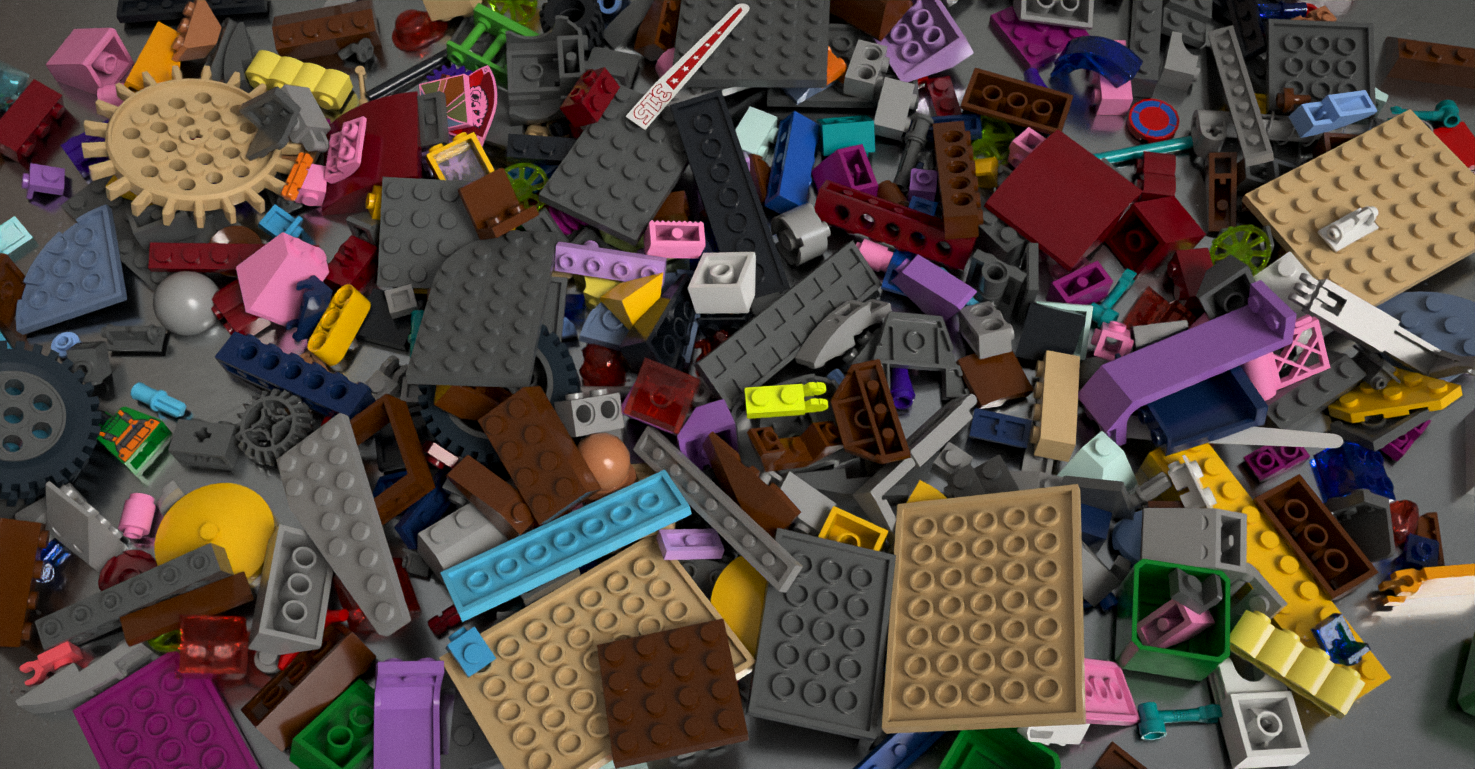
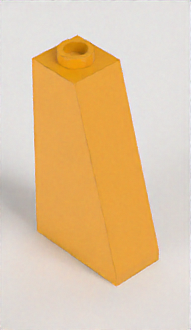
[124,21,181,93]

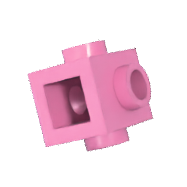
[1007,127,1046,168]
[1090,321,1134,362]

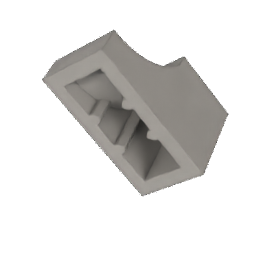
[1158,31,1200,91]

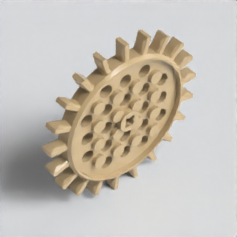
[81,65,304,228]

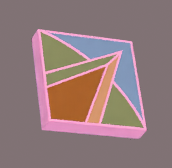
[419,74,473,132]

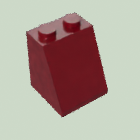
[1105,196,1206,279]

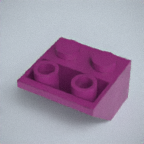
[811,144,878,211]

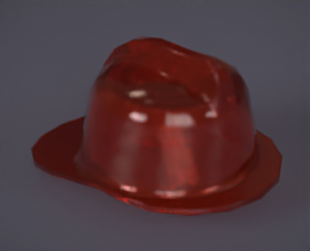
[392,9,447,50]

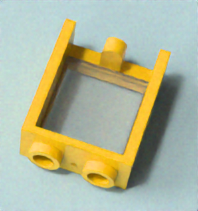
[426,132,494,181]

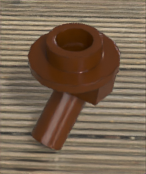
[1276,87,1312,114]

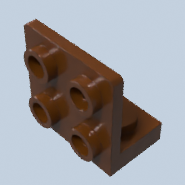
[458,168,539,240]

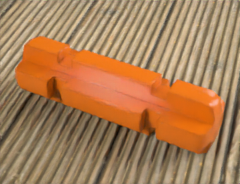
[281,152,313,201]

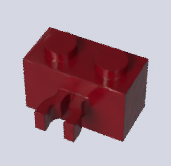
[323,235,379,293]

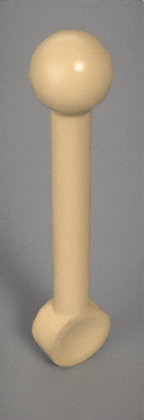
[355,66,368,106]

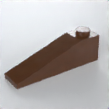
[702,431,801,538]

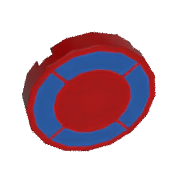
[1127,98,1180,143]

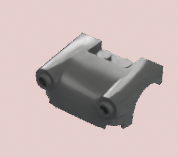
[505,15,588,126]
[730,373,860,486]

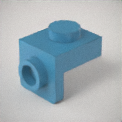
[258,204,303,238]
[446,626,496,678]

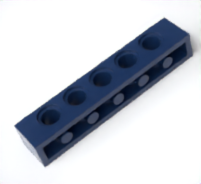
[215,331,376,420]

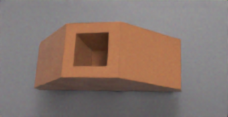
[171,0,222,62]

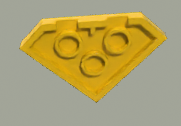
[1328,366,1462,423]

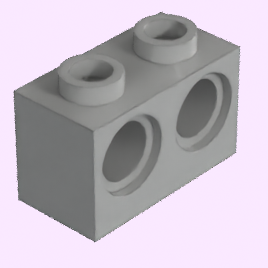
[843,39,890,101]
[958,301,1014,359]
[554,388,624,437]

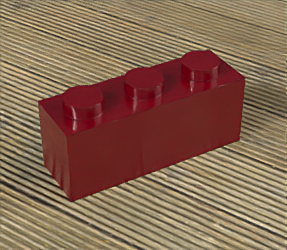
[0,79,65,163]

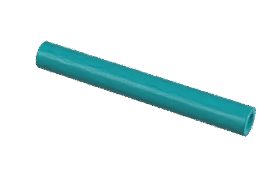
[1093,136,1193,164]

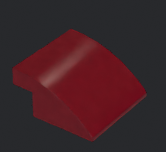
[322,91,422,216]
[984,129,1143,271]

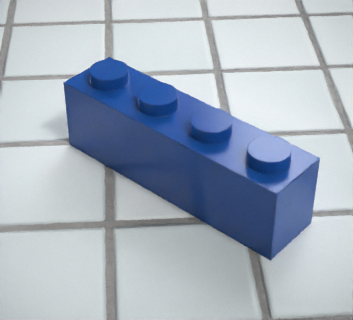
[764,111,819,214]

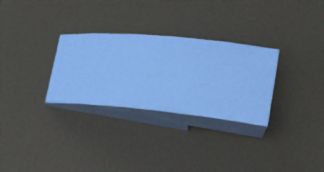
[1289,90,1377,138]

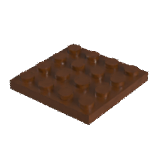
[597,618,749,769]

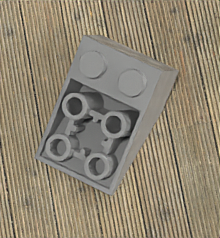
[45,481,128,573]
[1140,508,1247,584]

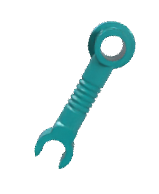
[1387,100,1460,128]
[1091,268,1137,328]
[1138,702,1223,740]

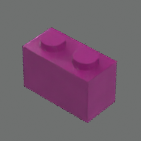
[1045,260,1113,305]

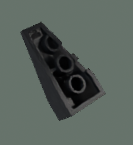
[619,273,696,386]

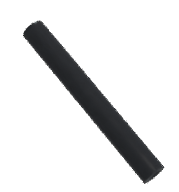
[365,48,450,101]

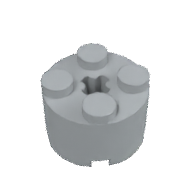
[771,202,831,266]

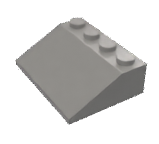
[417,478,547,588]

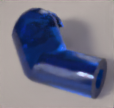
[36,539,64,583]

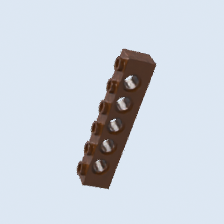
[932,121,983,240]

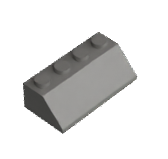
[247,524,333,655]

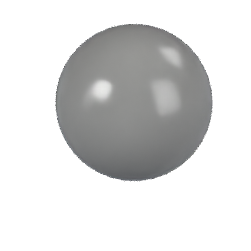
[153,271,219,336]

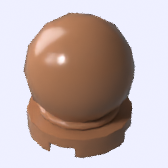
[577,432,638,505]

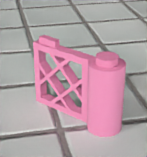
[1240,314,1330,401]

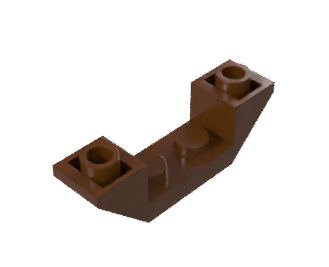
[747,421,843,472]

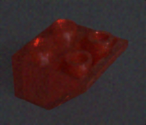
[174,614,248,680]

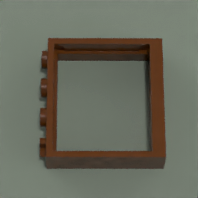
[350,393,436,526]

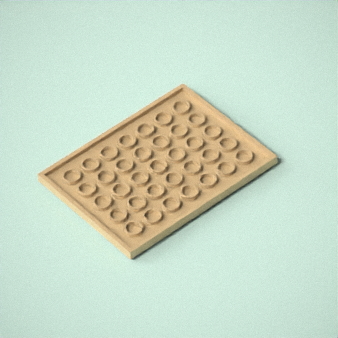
[1242,109,1475,308]
[882,484,1086,734]
[439,534,755,769]

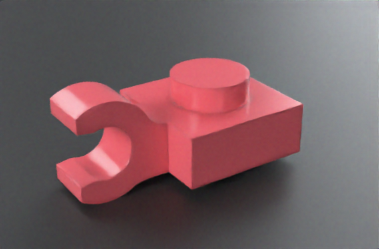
[19,641,84,687]

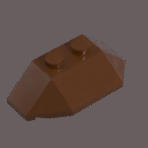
[830,359,911,464]

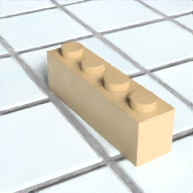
[1030,350,1080,462]

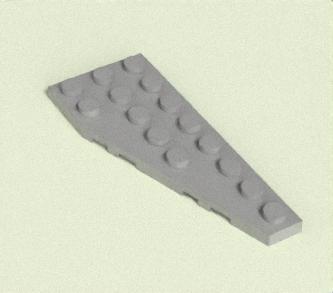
[276,413,411,636]

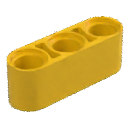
[307,284,371,366]

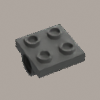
[965,249,1027,310]

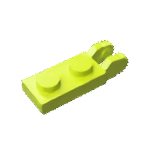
[744,382,828,419]

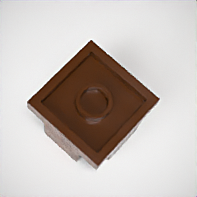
[0,253,26,329]

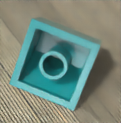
[816,115,875,157]

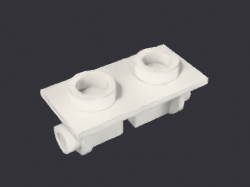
[1317,206,1379,252]
[1167,454,1217,508]

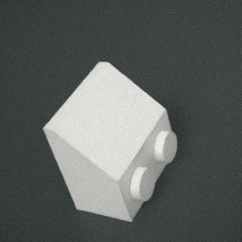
[688,252,756,314]

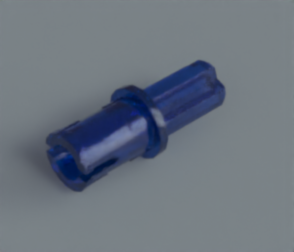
[1257,1,1308,19]

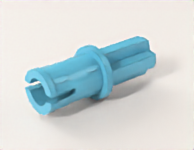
[130,382,187,418]

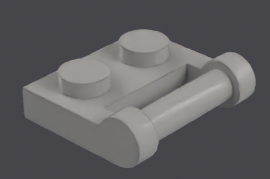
[1230,562,1287,631]

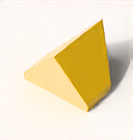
[600,272,663,330]

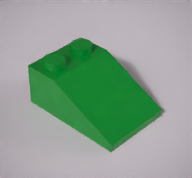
[289,678,374,769]

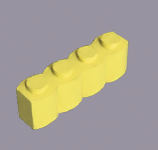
[245,50,353,110]
[1230,610,1366,720]

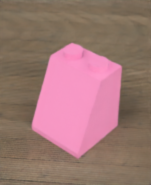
[46,28,134,95]
[236,232,329,327]

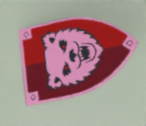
[448,65,497,146]

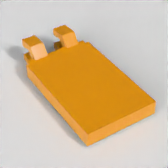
[1378,564,1475,606]

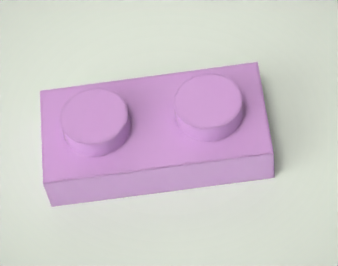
[656,529,724,560]

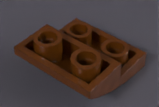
[956,351,1034,409]

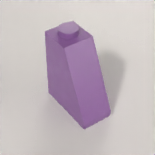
[892,254,977,322]

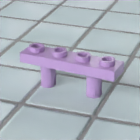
[555,240,667,287]

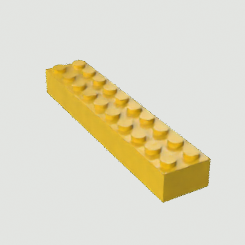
[1140,443,1391,718]

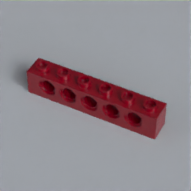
[814,180,977,271]

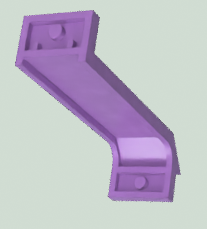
[1078,280,1297,446]
[373,658,444,769]

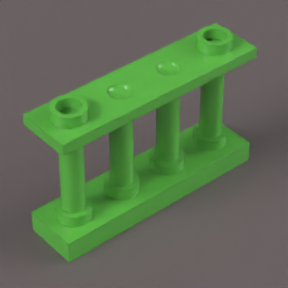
[446,3,540,90]

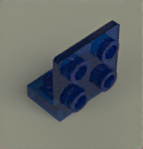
[1313,441,1396,502]

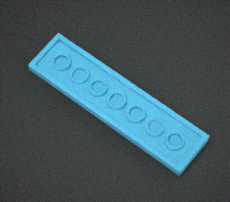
[440,469,692,622]

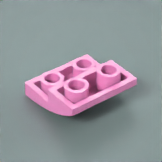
[324,116,367,184]

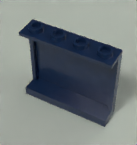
[1115,353,1268,456]

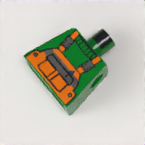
[97,406,173,476]

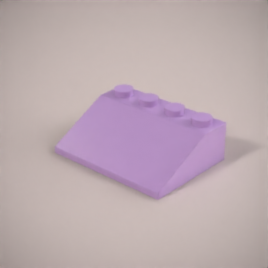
[874,0,974,82]

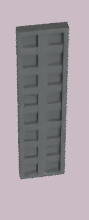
[693,240,882,411]

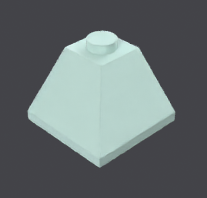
[1057,431,1138,493]

